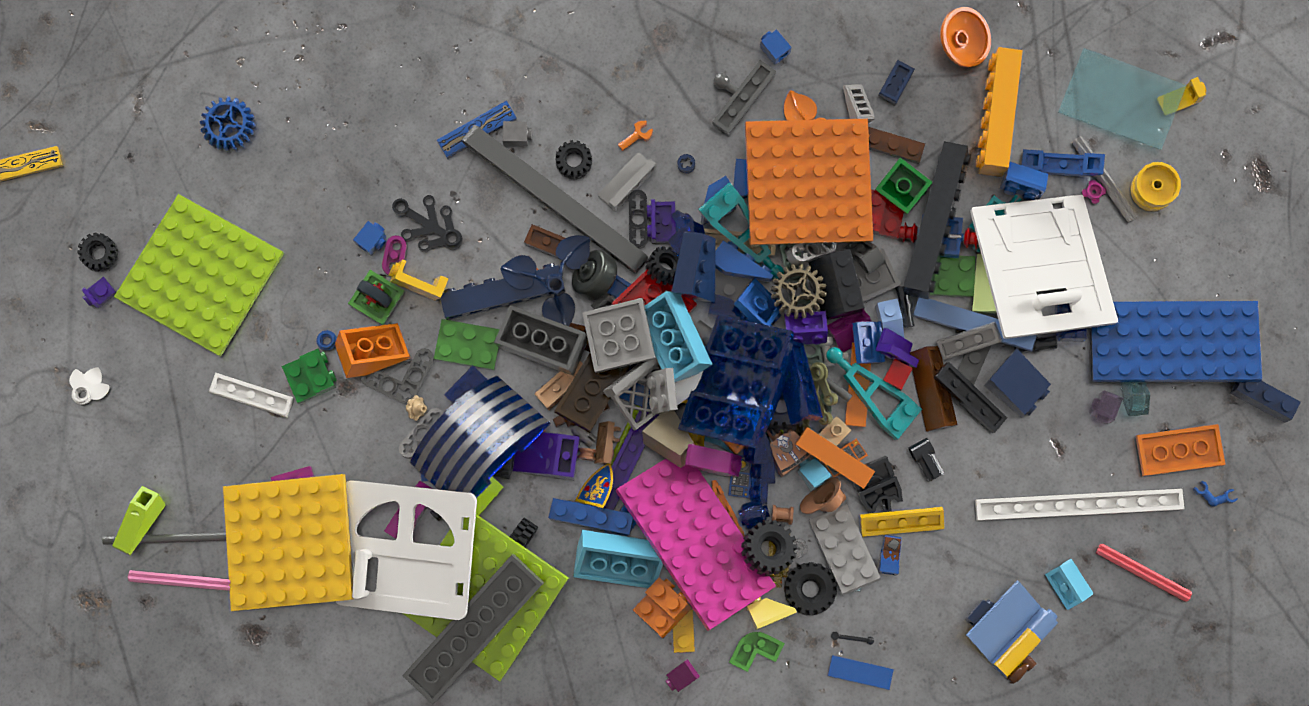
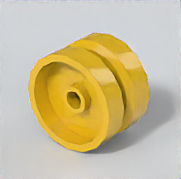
[1130,162,1181,211]

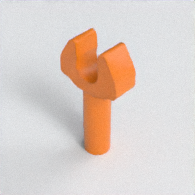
[618,121,653,151]

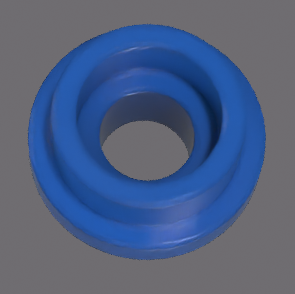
[316,330,337,351]

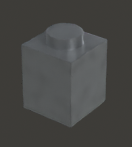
[503,121,532,146]

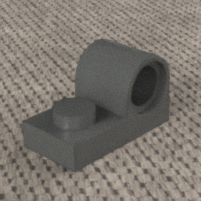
[844,242,885,275]

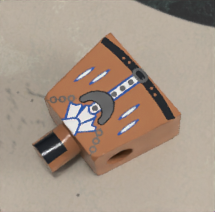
[766,428,812,478]

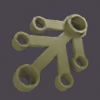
[786,362,838,436]

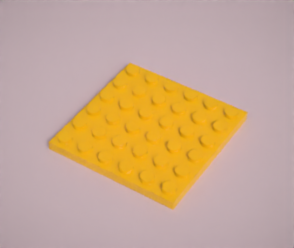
[223,474,354,611]

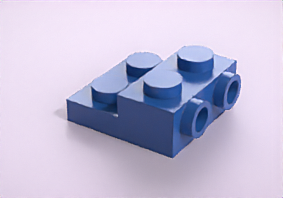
[734,278,782,336]

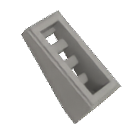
[843,84,874,123]

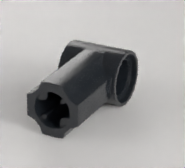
[908,438,945,482]

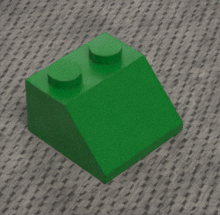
[875,158,932,214]

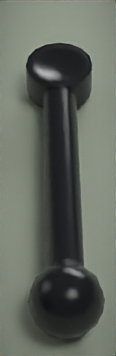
[831,632,874,645]

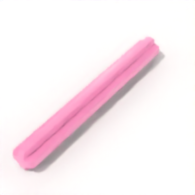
[128,570,230,591]

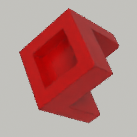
[883,359,912,391]

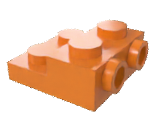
[633,577,692,638]

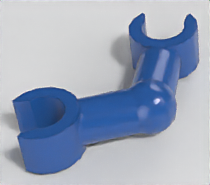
[1193,481,1238,507]

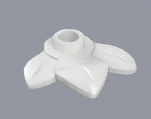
[69,367,110,405]

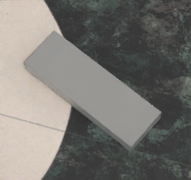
[936,322,1002,361]

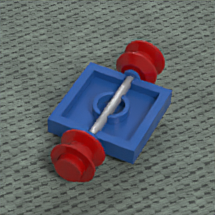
[899,214,979,258]

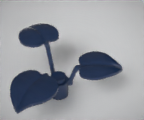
[500,235,590,326]

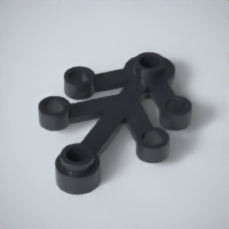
[392,195,463,252]

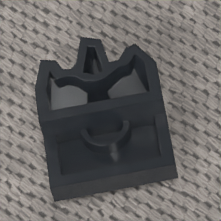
[852,456,903,513]

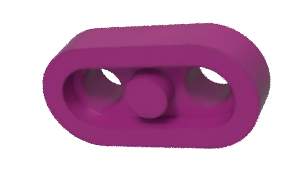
[382,235,407,276]

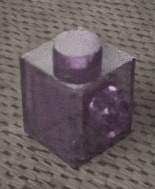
[1091,390,1123,424]

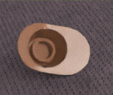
[800,477,846,514]

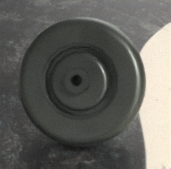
[572,250,617,300]

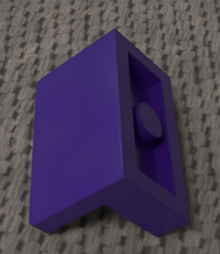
[876,328,919,368]

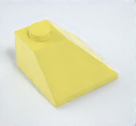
[746,597,797,630]

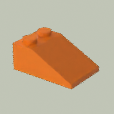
[335,323,410,378]

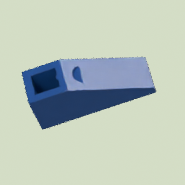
[715,240,773,282]

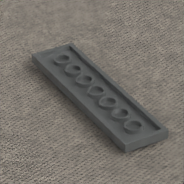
[402,554,544,705]

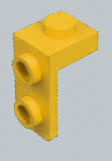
[1157,77,1206,116]

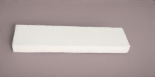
[209,373,294,417]

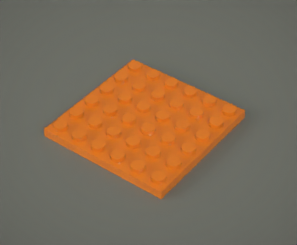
[745,119,873,245]

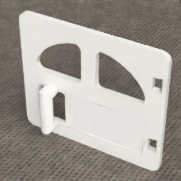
[335,480,477,620]

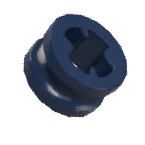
[677,154,695,174]

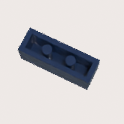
[1230,381,1301,423]

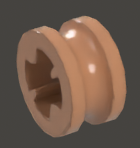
[577,448,597,461]

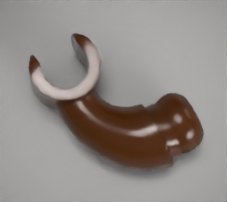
[1007,656,1036,684]

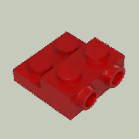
[871,189,904,240]

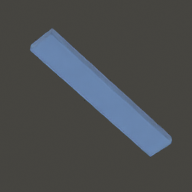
[913,298,1037,352]

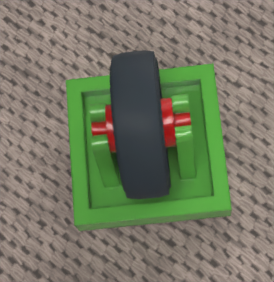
[348,270,405,325]

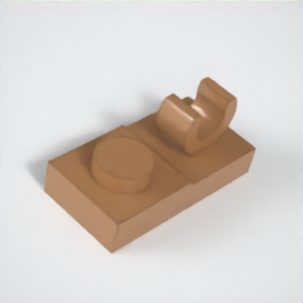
[594,421,621,465]

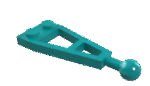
[698,183,784,280]
[826,347,922,440]

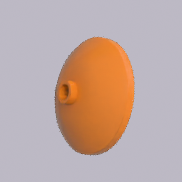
[941,7,991,67]

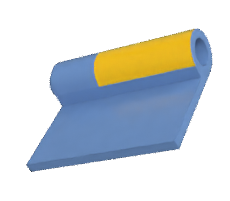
[966,580,1058,678]

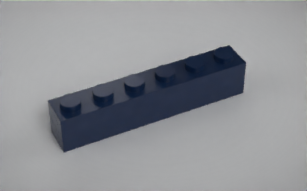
[440,263,566,320]

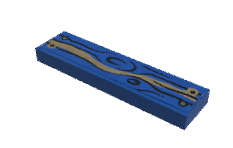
[437,100,517,158]

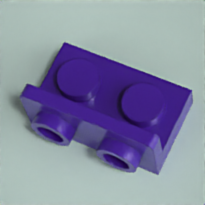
[784,311,828,346]

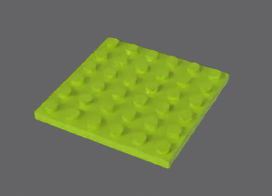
[114,194,284,357]
[402,514,569,681]

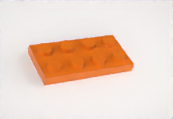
[1135,424,1226,477]

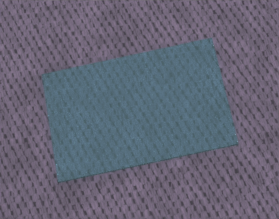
[1058,48,1186,150]

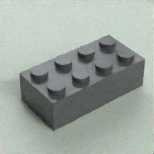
[494,305,588,376]

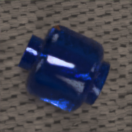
[738,500,770,529]

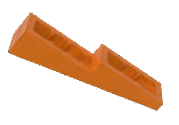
[844,342,871,427]
[795,426,875,489]

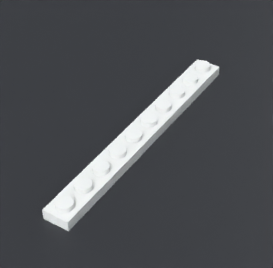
[975,489,1184,521]

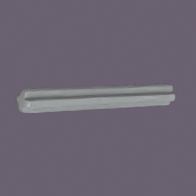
[1072,136,1137,223]

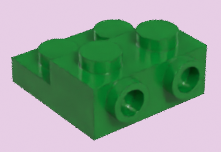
[282,348,337,404]

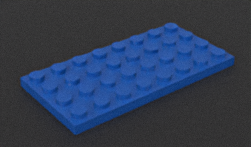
[1091,301,1262,382]

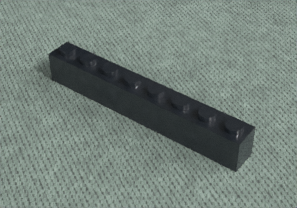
[904,141,971,300]

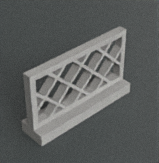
[603,358,661,430]

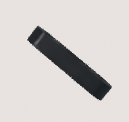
[629,190,647,249]

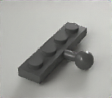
[712,60,776,135]

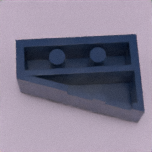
[672,232,716,303]

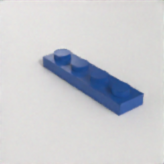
[548,498,634,536]

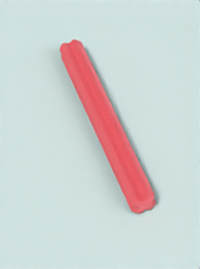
[1096,544,1192,602]

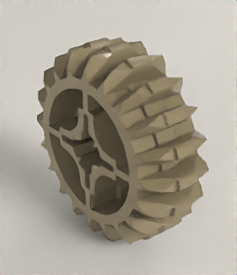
[771,264,826,319]

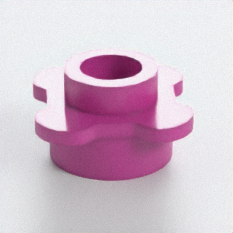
[1082,180,1106,204]

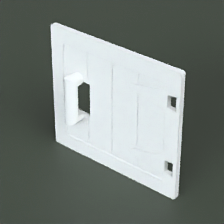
[970,195,1118,339]

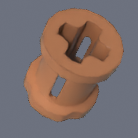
[771,505,794,525]

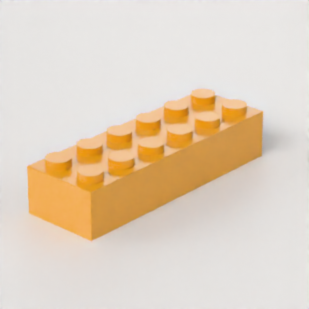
[976,47,1023,177]

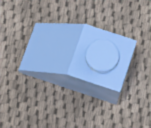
[875,298,904,338]

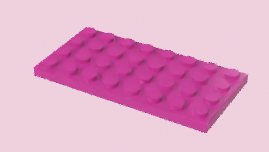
[615,459,776,631]

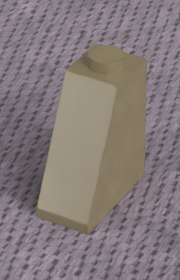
[642,410,694,468]

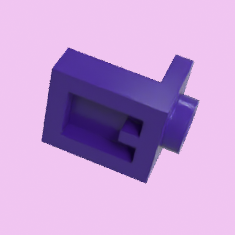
[81,276,116,309]

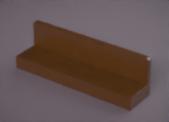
[910,346,958,432]

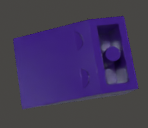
[513,431,580,480]

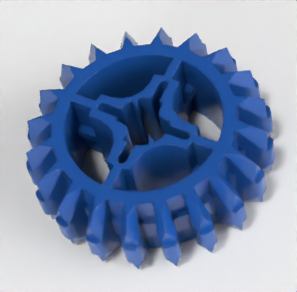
[200,96,255,151]

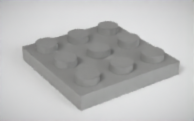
[582,298,656,373]

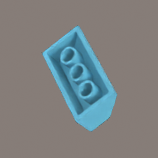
[645,291,712,382]
[573,530,663,588]

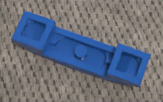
[1022,149,1105,176]

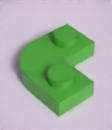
[729,632,785,672]

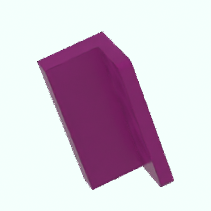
[827,310,872,353]

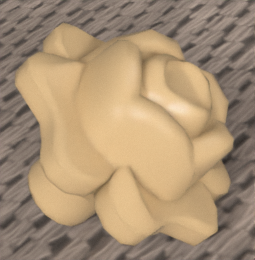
[406,395,427,421]

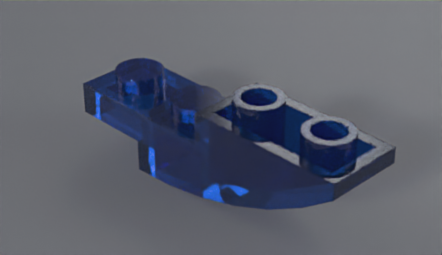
[743,419,775,505]

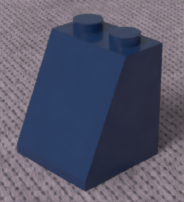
[984,349,1051,418]

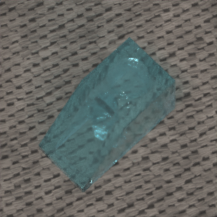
[1121,382,1150,416]

